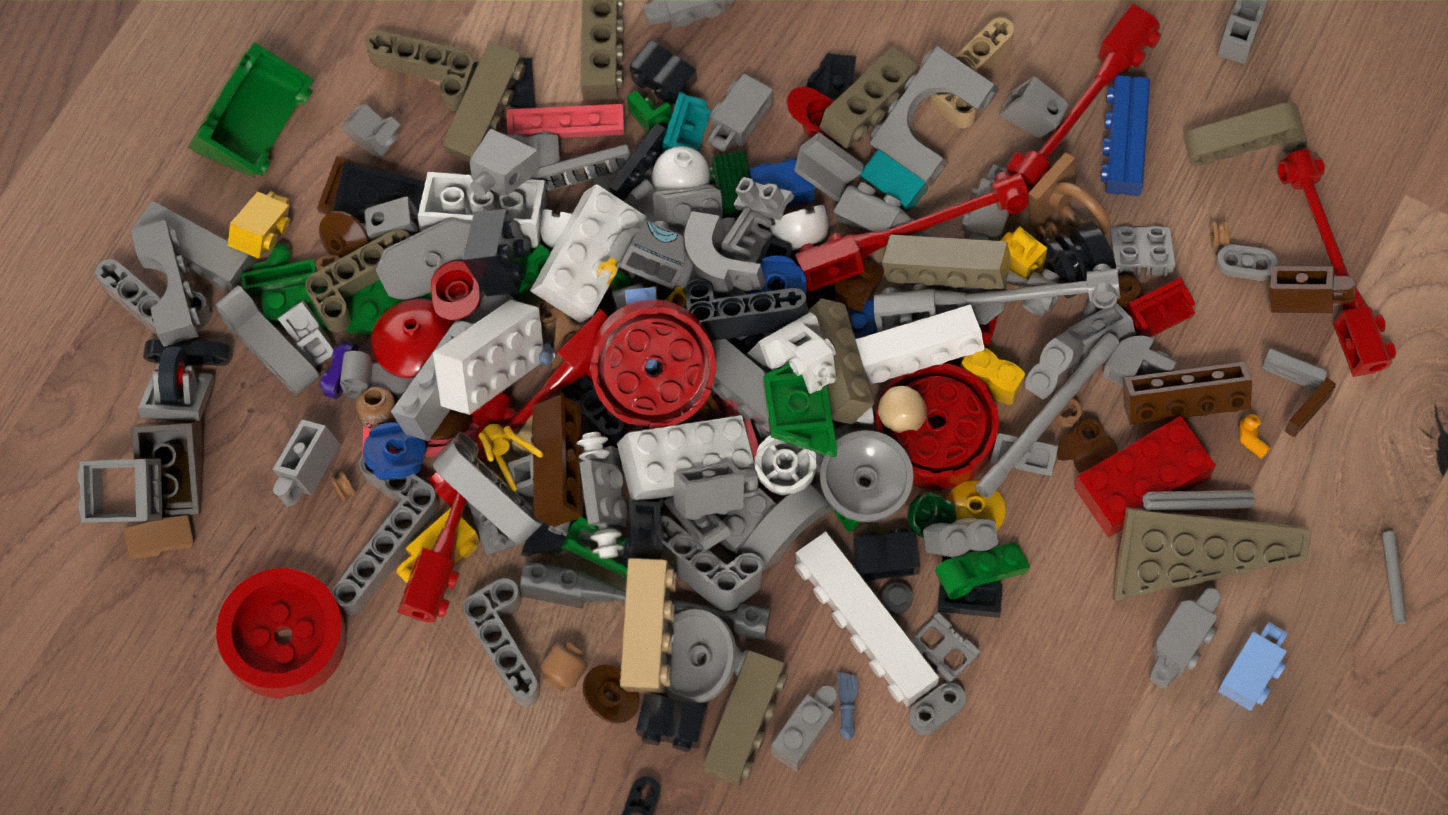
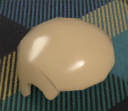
[878,386,927,433]

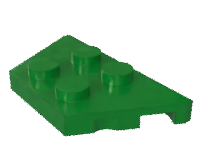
[763,361,837,458]

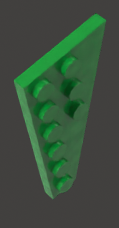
[260,275,432,335]

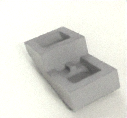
[278,300,335,368]

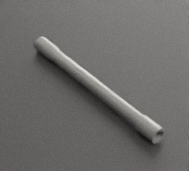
[975,332,1120,498]

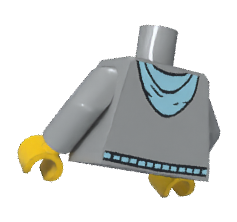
[596,221,693,307]

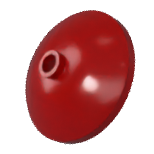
[371,299,456,379]

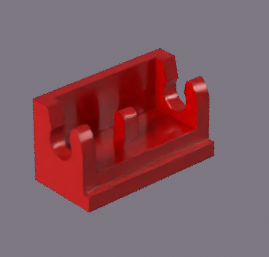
[1127,278,1195,338]

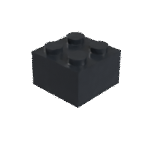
[463,209,531,296]

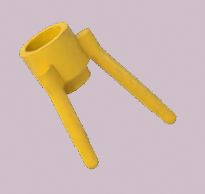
[478,424,543,492]

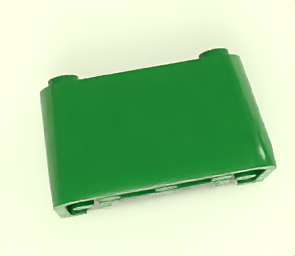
[188,42,314,178]

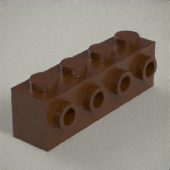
[1124,362,1252,425]
[532,394,583,527]

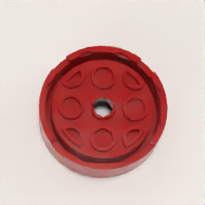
[590,300,716,429]
[875,363,999,490]
[216,568,347,699]

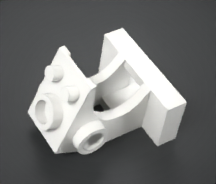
[759,312,836,394]

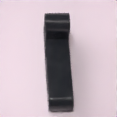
[685,279,809,341]

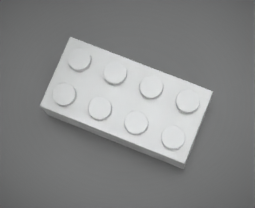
[418,172,547,248]
[530,184,646,323]
[433,300,544,415]
[617,415,755,501]

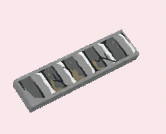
[530,144,631,192]

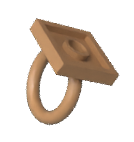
[1028,152,1111,236]

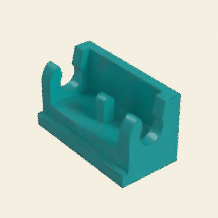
[663,93,711,152]
[859,149,928,211]

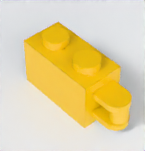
[227,191,290,259]
[1001,227,1047,288]
[396,508,480,583]

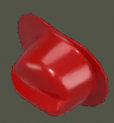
[786,87,835,140]
[431,261,480,320]

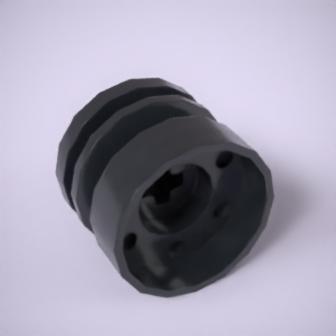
[1042,221,1116,299]

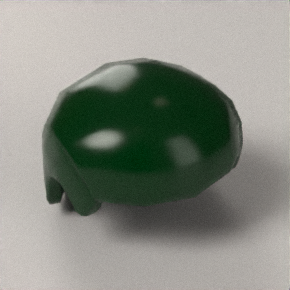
[906,491,957,538]

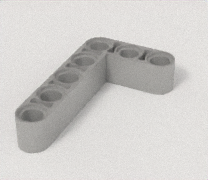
[333,455,439,615]

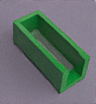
[561,517,628,579]

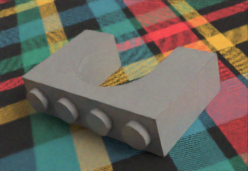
[869,46,999,187]

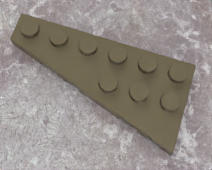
[1112,507,1311,601]

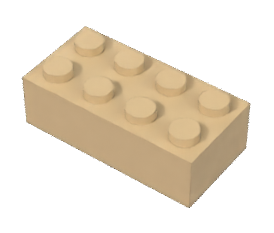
[620,559,677,693]

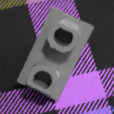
[734,177,794,220]

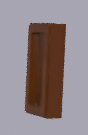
[1285,377,1336,437]

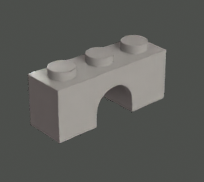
[1217,0,1268,64]

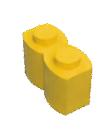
[961,347,1025,405]

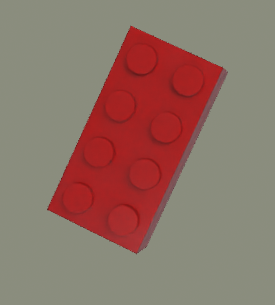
[1074,416,1216,538]

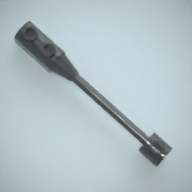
[520,561,771,640]

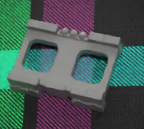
[910,612,980,683]

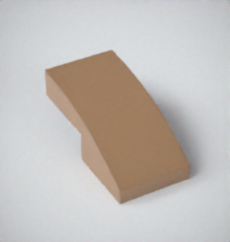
[123,515,193,559]

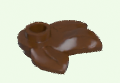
[1057,418,1118,474]

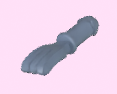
[539,341,555,366]
[837,672,858,739]

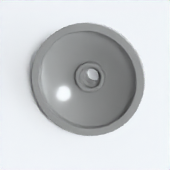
[820,430,913,522]
[665,609,736,704]

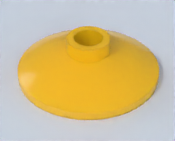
[946,480,1006,531]

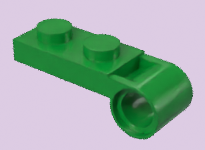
[935,542,1030,599]

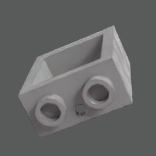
[77,459,162,523]

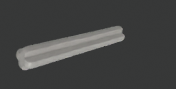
[1142,490,1255,510]

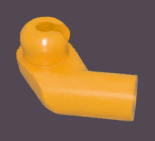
[1239,414,1271,460]

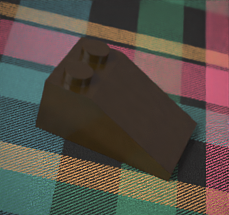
[131,420,203,517]

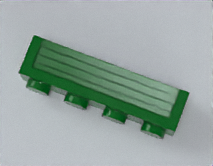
[241,259,317,297]

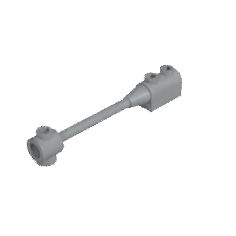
[833,182,1060,316]
[874,264,1120,332]

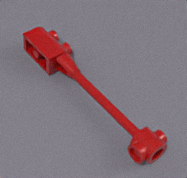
[1006,3,1162,193]
[1278,149,1396,377]
[794,172,1029,292]
[428,309,609,507]
[397,392,515,623]

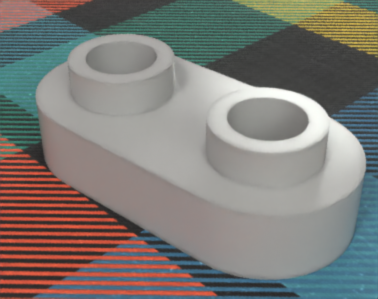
[1216,244,1278,281]
[909,683,966,735]

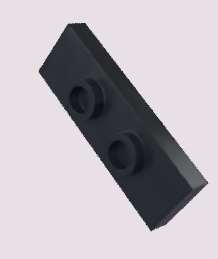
[608,124,666,201]

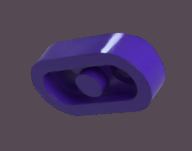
[320,341,358,399]

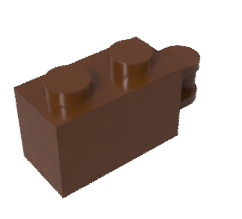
[1270,266,1355,313]

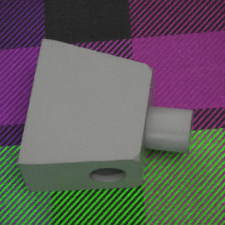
[999,76,1073,137]
[470,129,539,197]
[362,197,420,242]

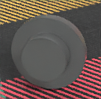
[882,583,913,614]

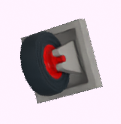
[138,347,214,421]

